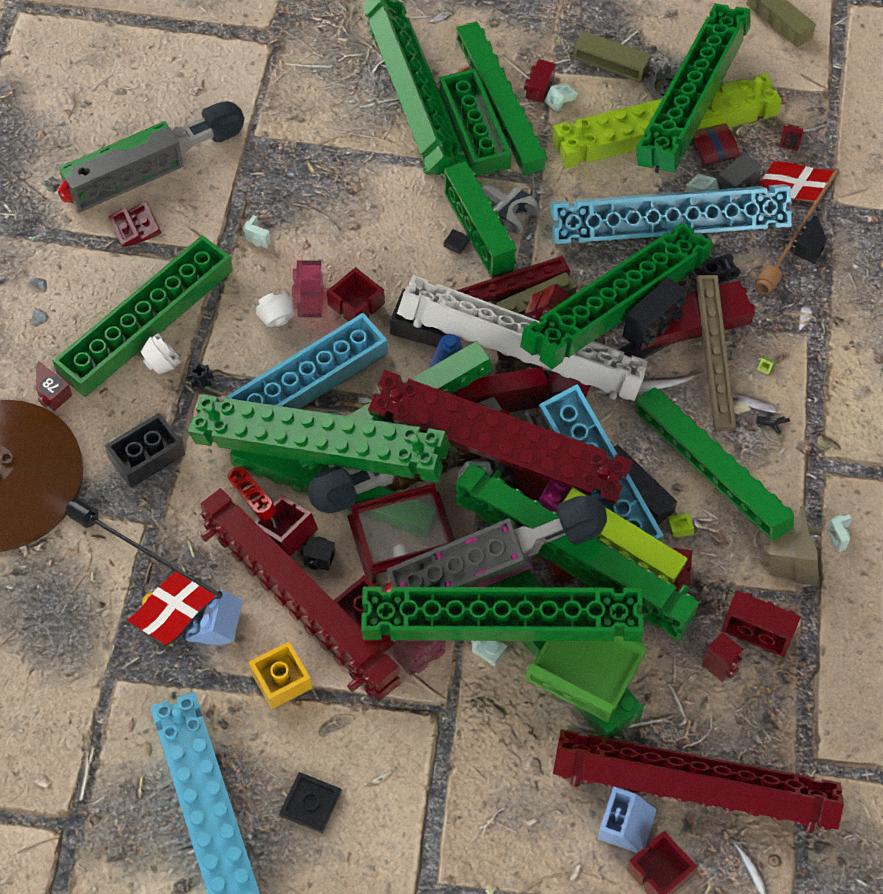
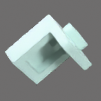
[243,215,271,249]

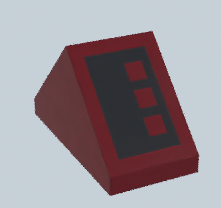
[779,123,804,151]

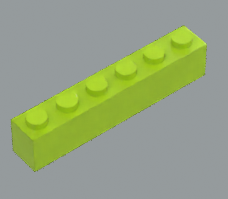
[563,488,688,584]

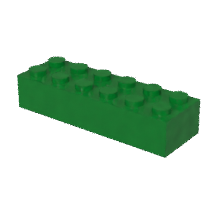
[439,68,511,176]
[444,161,517,279]

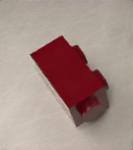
[524,59,556,103]

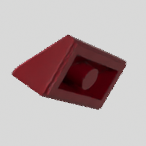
[547,371,591,398]

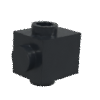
[301,536,336,571]

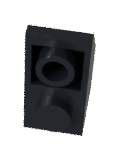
[793,215,827,264]

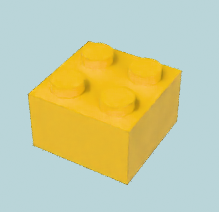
[249,641,312,710]

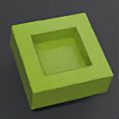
[668,513,694,538]

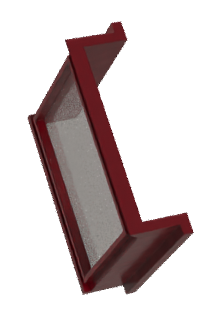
[347,483,455,584]

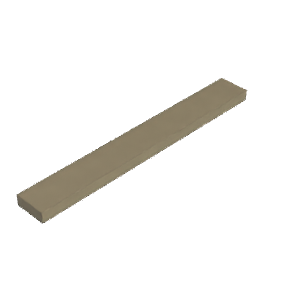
[696,275,736,431]

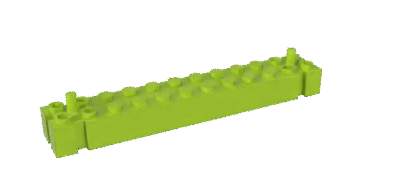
[552,73,782,169]

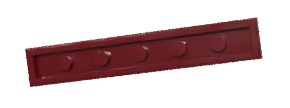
[456,256,570,302]

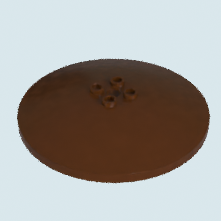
[0,400,84,552]

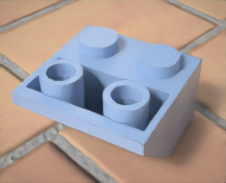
[185,590,243,646]
[597,786,657,853]

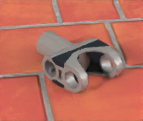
[483,183,540,234]

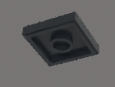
[279,772,342,834]

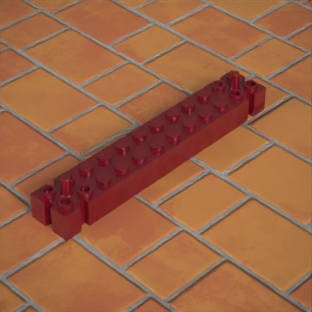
[368,369,632,506]
[200,488,400,702]
[553,729,844,833]

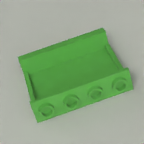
[525,636,648,723]

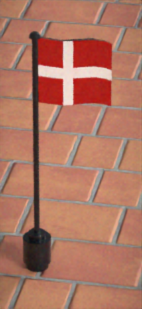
[66,499,222,645]

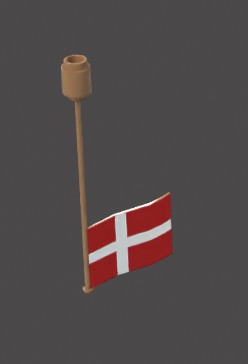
[755,161,840,295]

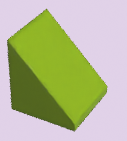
[757,356,776,375]

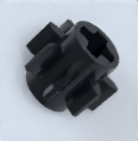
[187,363,214,390]

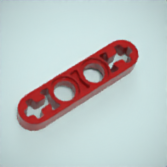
[227,466,276,520]

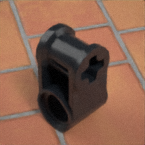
[700,254,741,283]

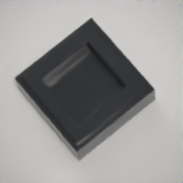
[443,229,470,255]

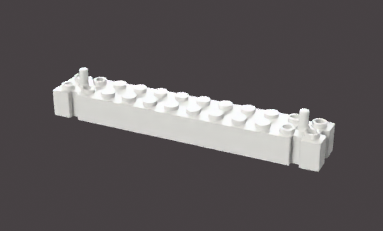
[397,275,648,401]

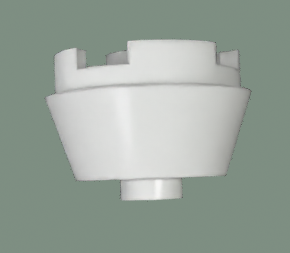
[254,290,294,327]
[141,333,181,375]

